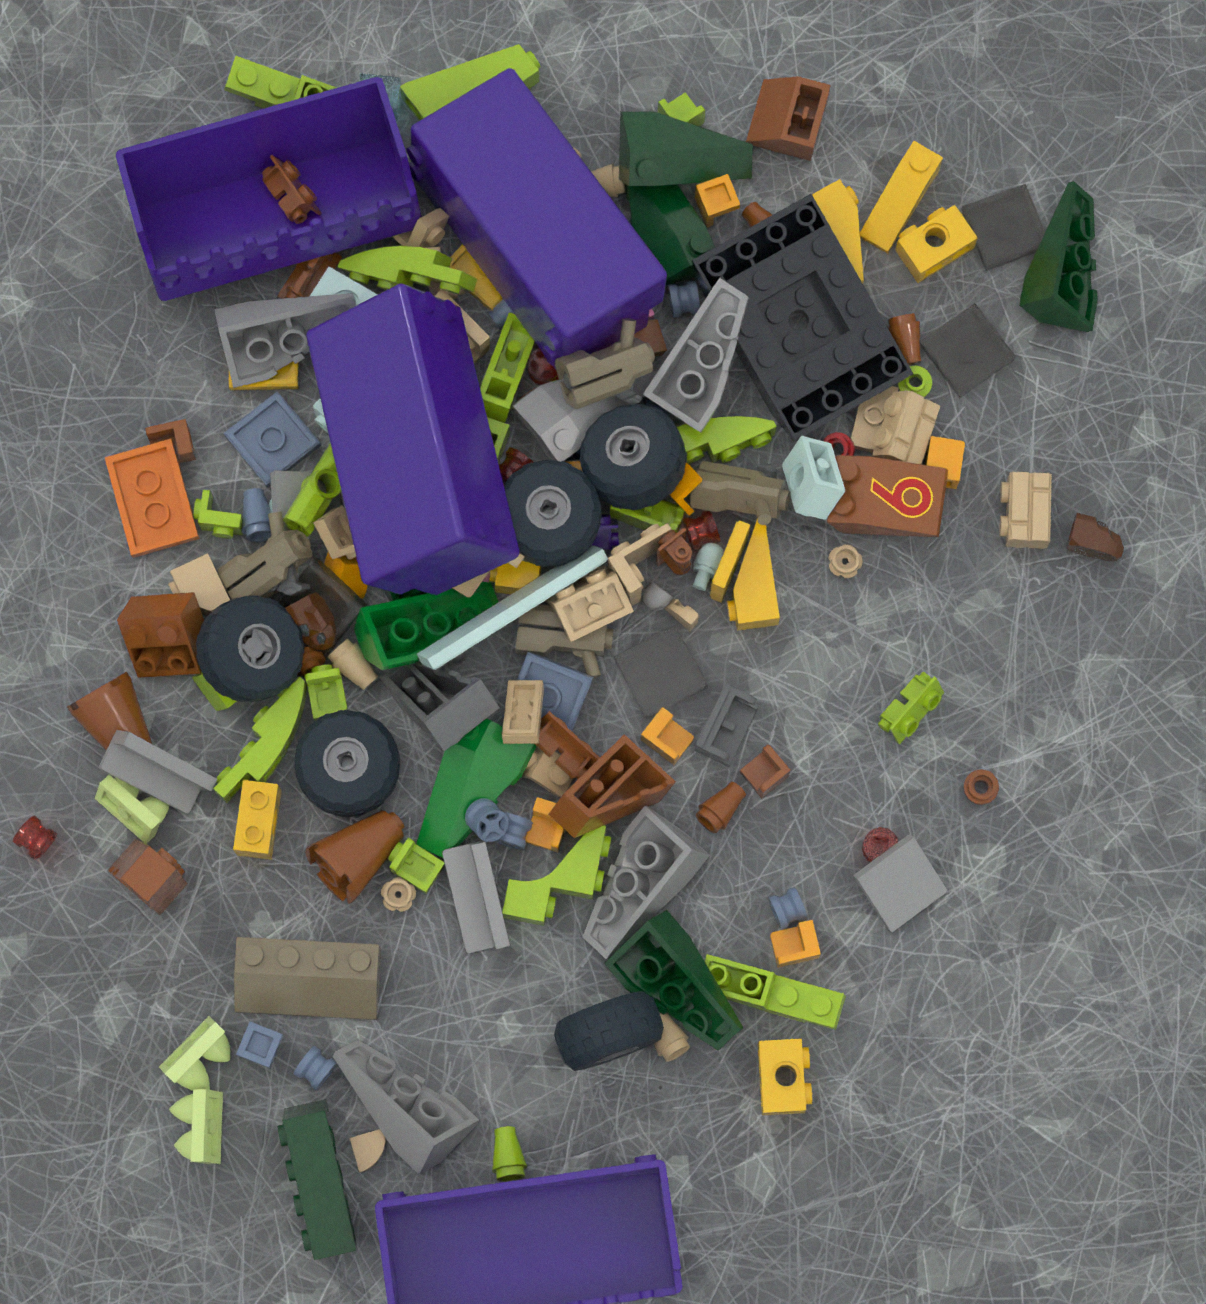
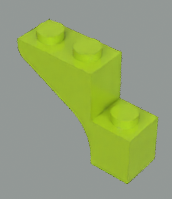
[502,826,612,926]

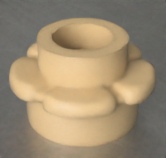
[829,544,863,578]
[381,877,416,912]

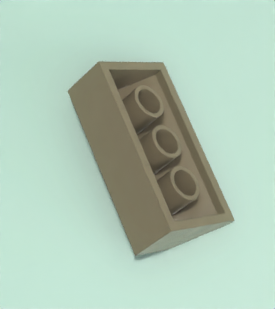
[234,937,381,1020]

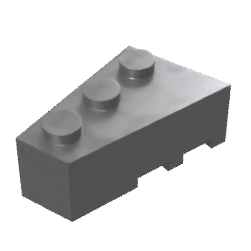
[380,661,500,751]

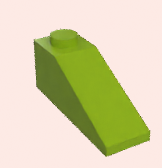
[480,312,535,423]

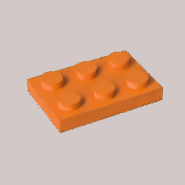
[105,439,200,558]

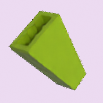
[400,44,541,121]

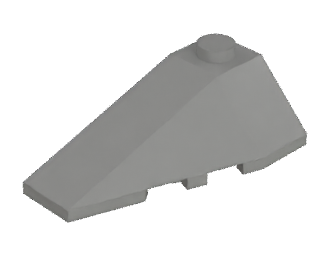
[643,278,749,433]
[214,293,356,388]
[512,370,656,462]
[583,806,710,960]
[333,1040,479,1175]

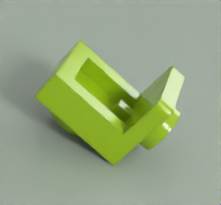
[193,489,243,539]
[305,665,348,721]
[388,838,445,894]

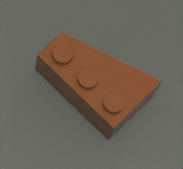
[548,734,676,838]
[107,839,188,916]

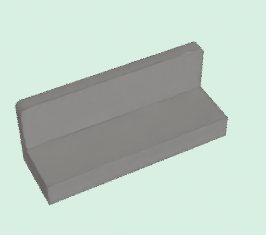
[99,730,217,814]
[442,840,510,953]

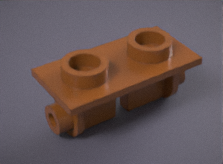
[262,155,322,224]
[277,253,342,299]
[656,527,692,575]
[534,711,600,780]

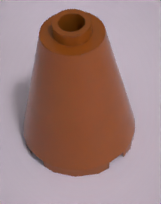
[67,672,152,750]
[305,810,405,904]

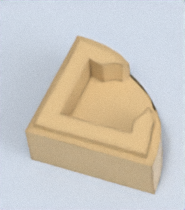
[664,599,699,632]
[350,1129,386,1173]

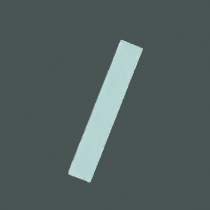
[417,545,608,670]

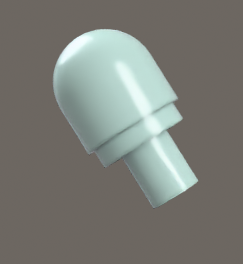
[692,543,724,591]

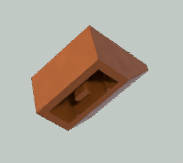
[746,76,831,161]
[117,592,204,678]

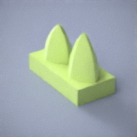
[95,775,169,844]
[159,1016,231,1091]
[169,1089,223,1164]

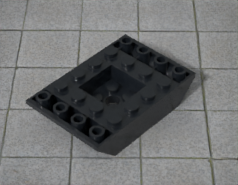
[691,194,913,442]

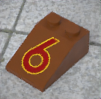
[827,455,948,537]

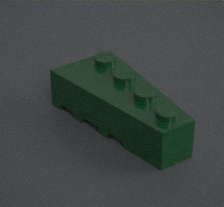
[277,1099,357,1260]

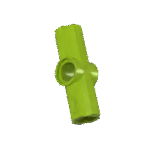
[283,443,341,537]

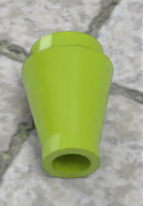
[492,1126,527,1182]

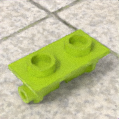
[878,672,944,744]

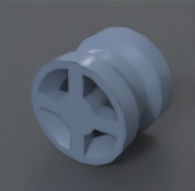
[668,280,700,318]
[465,798,509,842]
[495,812,533,850]
[768,887,808,930]
[293,1046,337,1091]

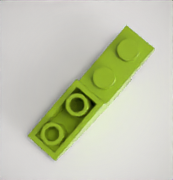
[224,56,337,109]
[338,246,477,294]
[677,416,777,464]
[213,676,307,803]
[705,954,846,1030]

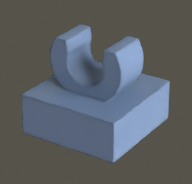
[236,1021,284,1069]

